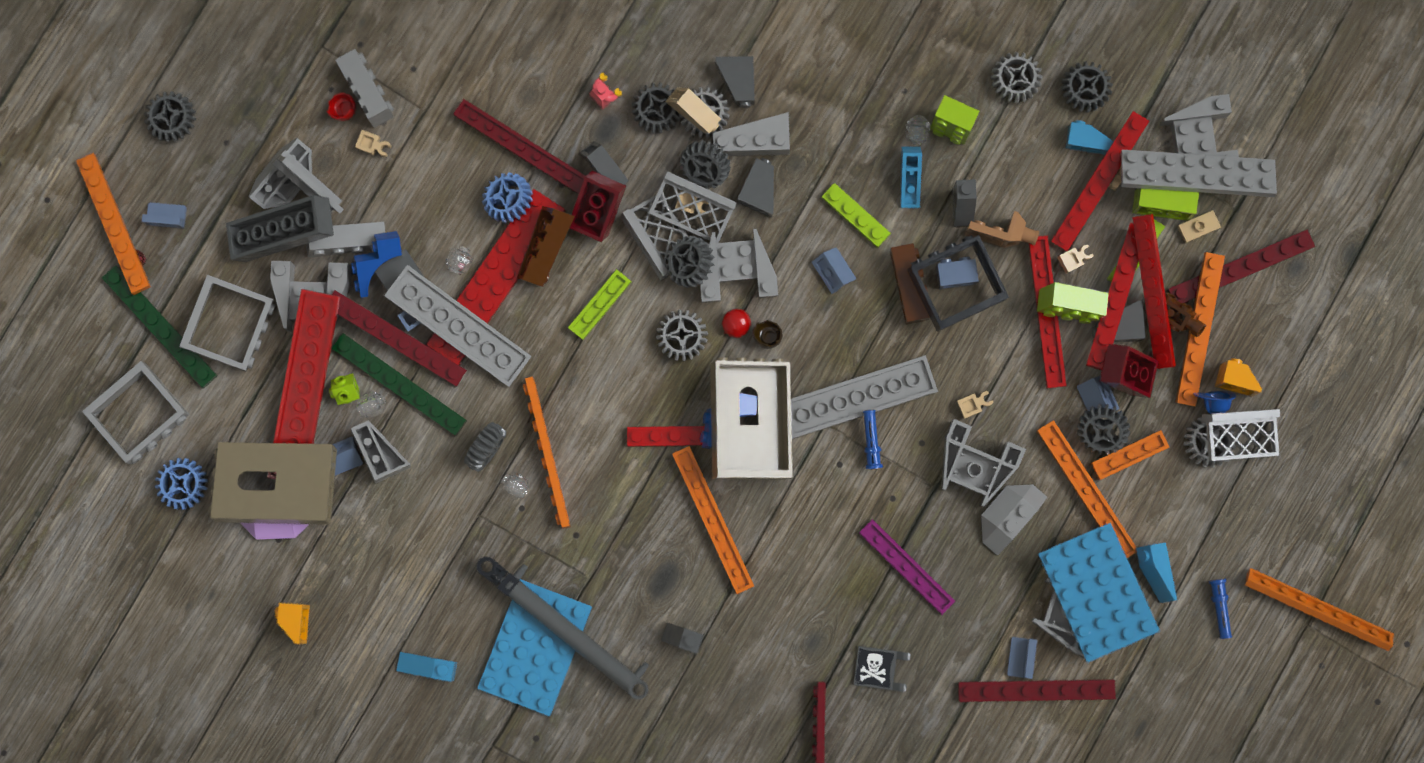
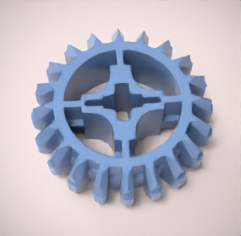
[482,172,533,223]
[155,458,208,510]

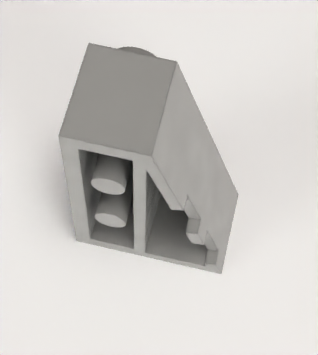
[351,420,411,484]

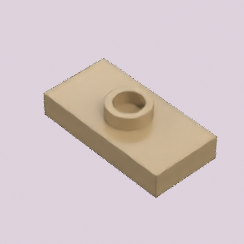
[1177,211,1221,243]

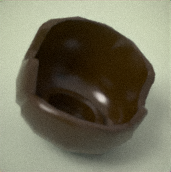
[753,320,783,349]

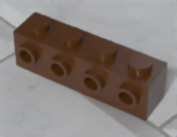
[890,243,930,325]

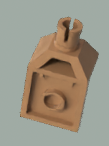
[965,211,1039,248]

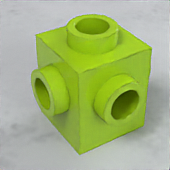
[329,373,360,405]

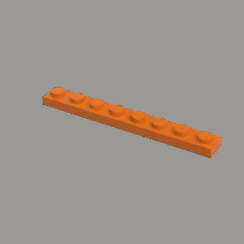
[76,153,151,295]
[1175,252,1225,407]
[523,377,571,529]
[1037,420,1137,558]
[672,446,754,594]
[1245,568,1394,651]

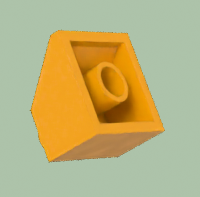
[1215,358,1262,397]
[275,603,310,644]

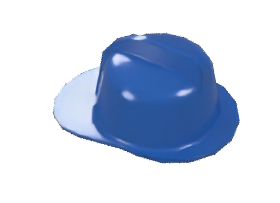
[1193,391,1237,414]

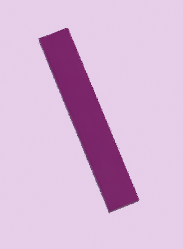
[859,519,955,615]

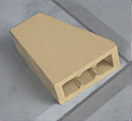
[665,87,721,133]

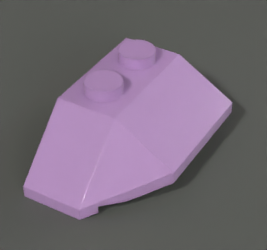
[241,523,309,540]

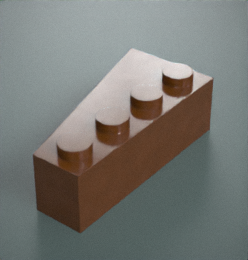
[517,206,574,287]

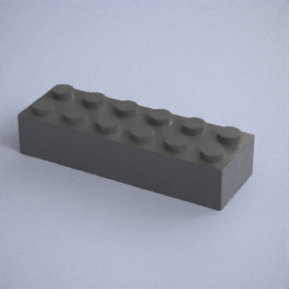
[226,195,334,262]

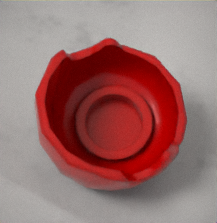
[327,93,356,122]
[722,308,751,338]

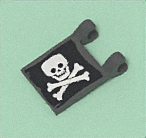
[854,646,911,692]

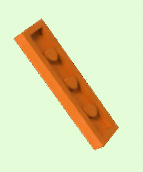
[1091,430,1169,481]

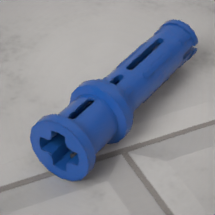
[863,410,883,469]
[1209,579,1232,639]

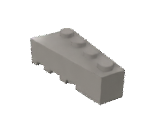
[713,112,790,156]
[306,222,385,258]

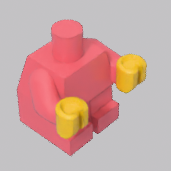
[589,73,622,109]

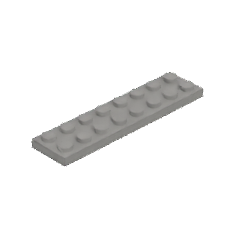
[1121,150,1277,197]
[384,265,532,387]
[791,355,938,439]

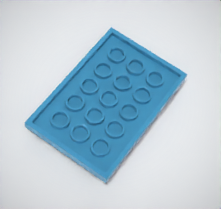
[1038,523,1160,663]
[477,579,592,716]

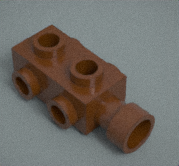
[1165,293,1206,337]

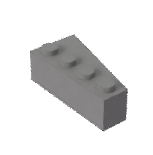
[335,49,394,128]

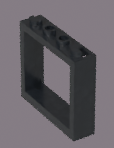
[907,235,1009,332]

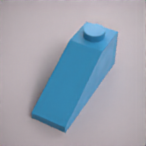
[1065,121,1113,155]
[901,147,922,208]
[1136,543,1177,603]
[396,652,458,682]

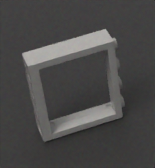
[179,275,276,372]
[82,361,189,464]

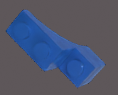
[351,231,402,298]
[700,393,757,449]

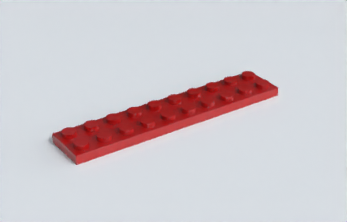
[426,189,566,366]
[267,289,341,480]

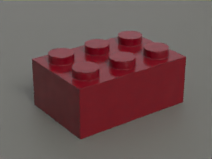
[570,171,626,243]
[1100,344,1159,398]

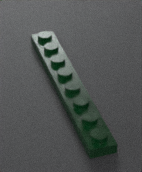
[102,265,218,388]
[332,333,467,436]

